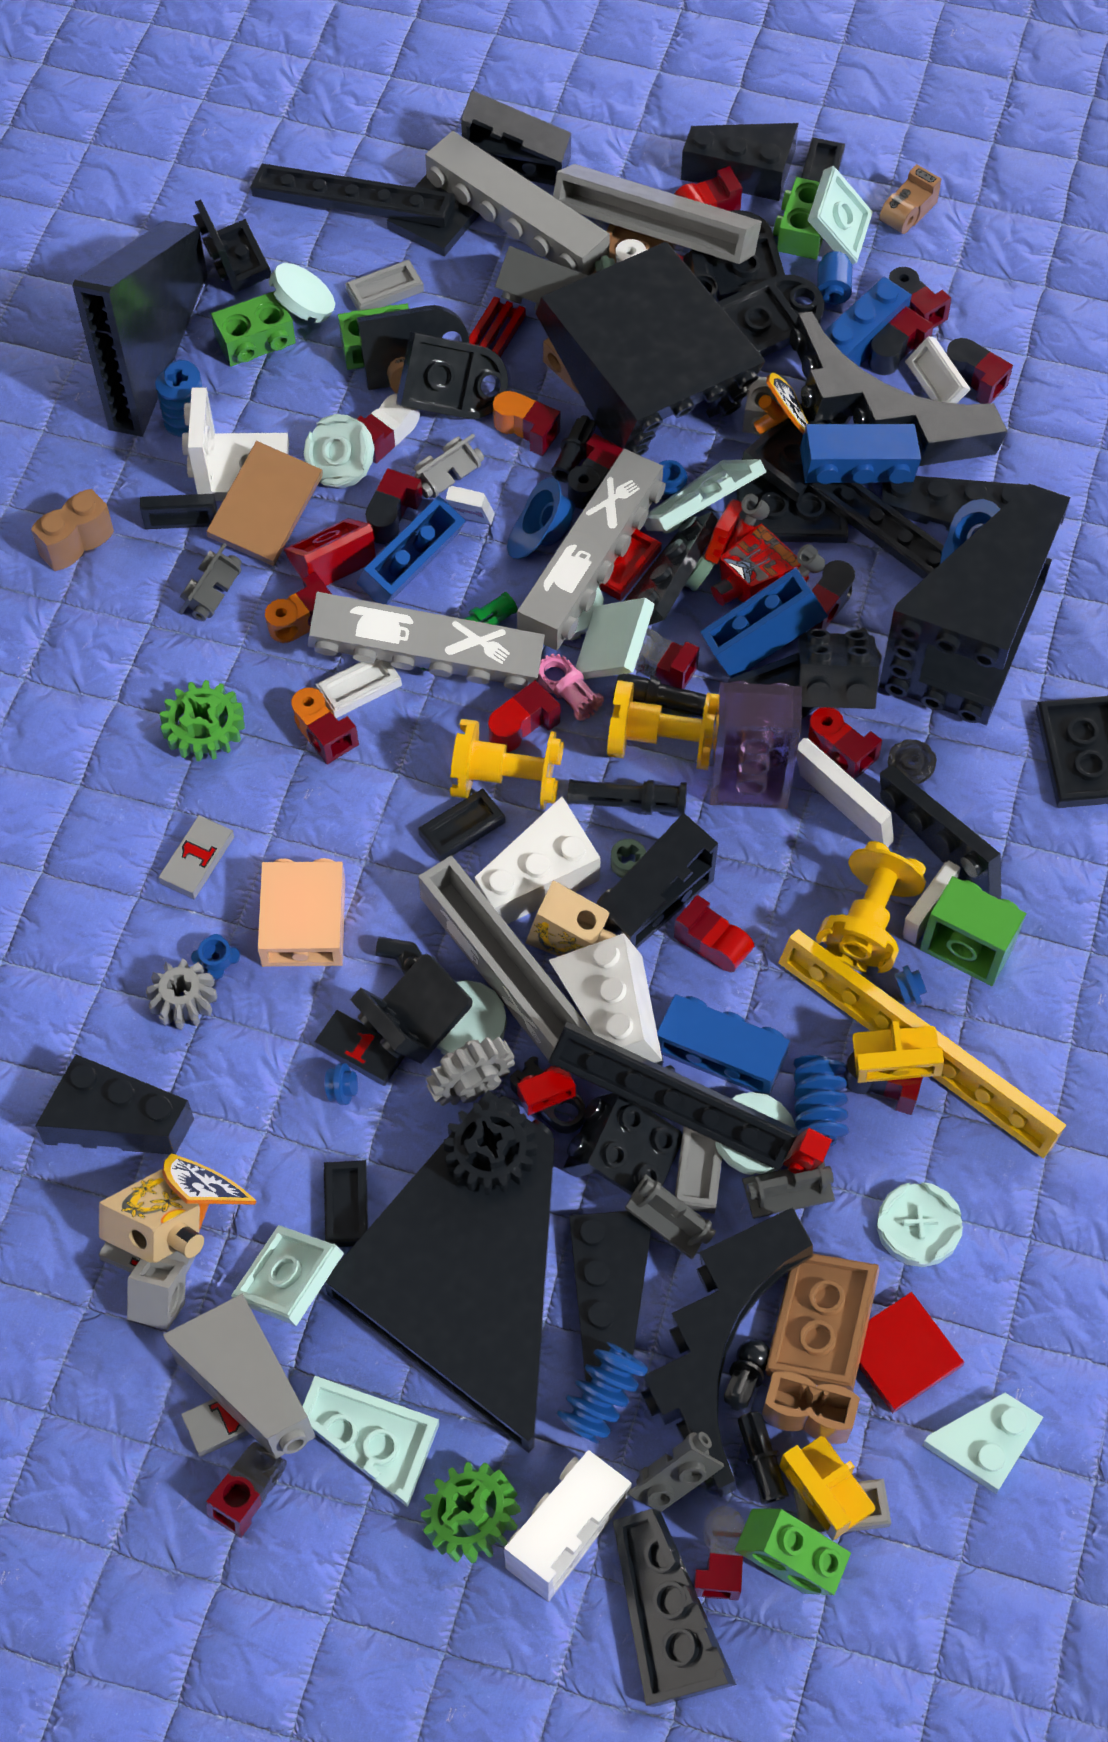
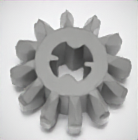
[146,958,217,1030]

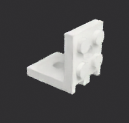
[182,387,289,501]

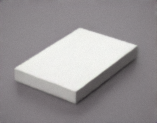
[795,738,894,847]

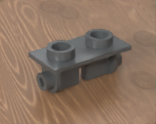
[179,543,242,621]
[742,1161,835,1219]
[625,1174,716,1259]
[628,1432,724,1512]

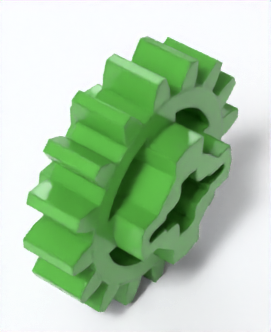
[159,680,245,761]
[421,1462,521,1563]

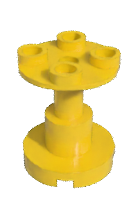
[607,680,719,770]
[450,719,564,810]
[816,841,926,973]

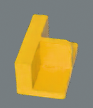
[852,1020,944,1083]
[779,1436,875,1541]

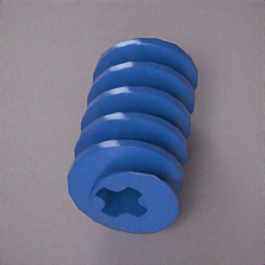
[155,359,202,437]
[793,1055,849,1147]
[556,1342,648,1444]

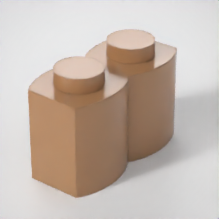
[31,489,114,571]
[762,1371,860,1444]

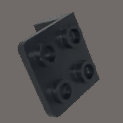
[193,199,272,293]
[797,629,879,709]
[350,954,473,1064]
[563,1093,683,1196]

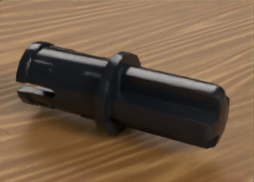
[551,415,596,483]
[737,1411,789,1504]

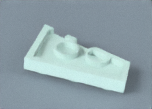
[644,459,766,533]
[302,1376,439,1507]

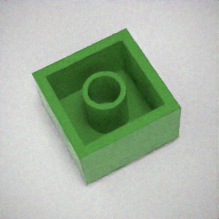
[920,876,1027,986]

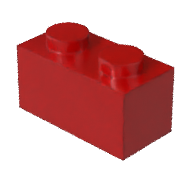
[517,1065,576,1116]
[783,1127,832,1174]

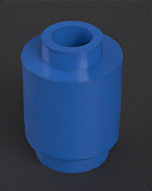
[817,251,853,305]

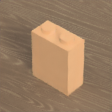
[258,858,345,967]

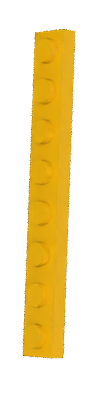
[778,929,1066,1159]

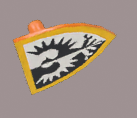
[754,373,808,435]
[162,1153,256,1232]

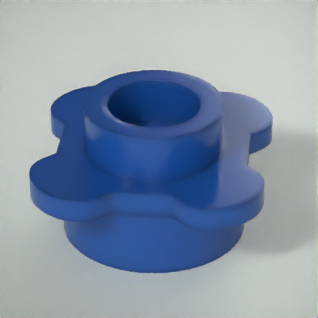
[191,934,240,979]

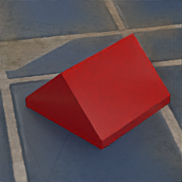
[284,518,376,586]

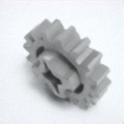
[426,1037,515,1106]

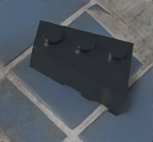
[596,813,718,949]

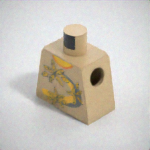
[525,881,617,956]
[99,1169,204,1263]

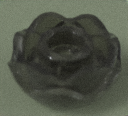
[887,739,937,784]

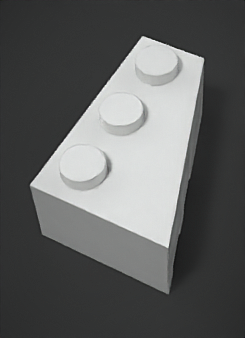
[475,796,600,924]
[549,933,662,1063]
[504,1450,632,1602]

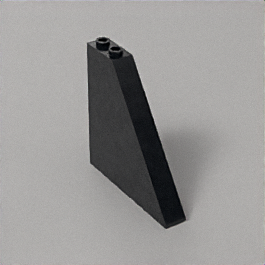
[72,220,208,437]
[324,1090,555,1453]

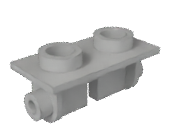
[413,434,484,498]

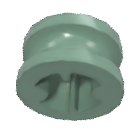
[610,839,646,878]

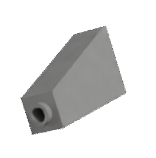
[163,1293,316,1459]

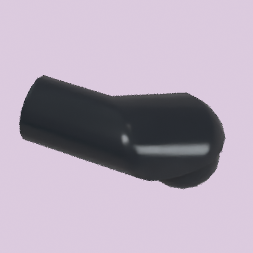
[376,936,423,975]

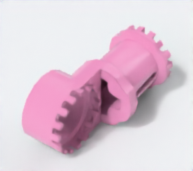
[538,654,604,721]

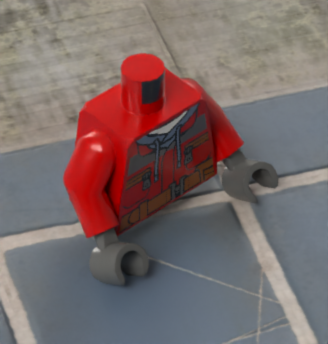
[711,493,825,606]

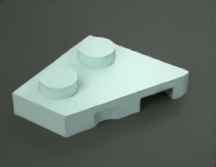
[922,1392,1043,1494]

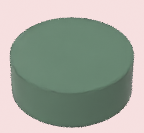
[685,553,715,592]

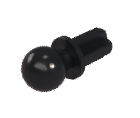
[723,1339,770,1411]

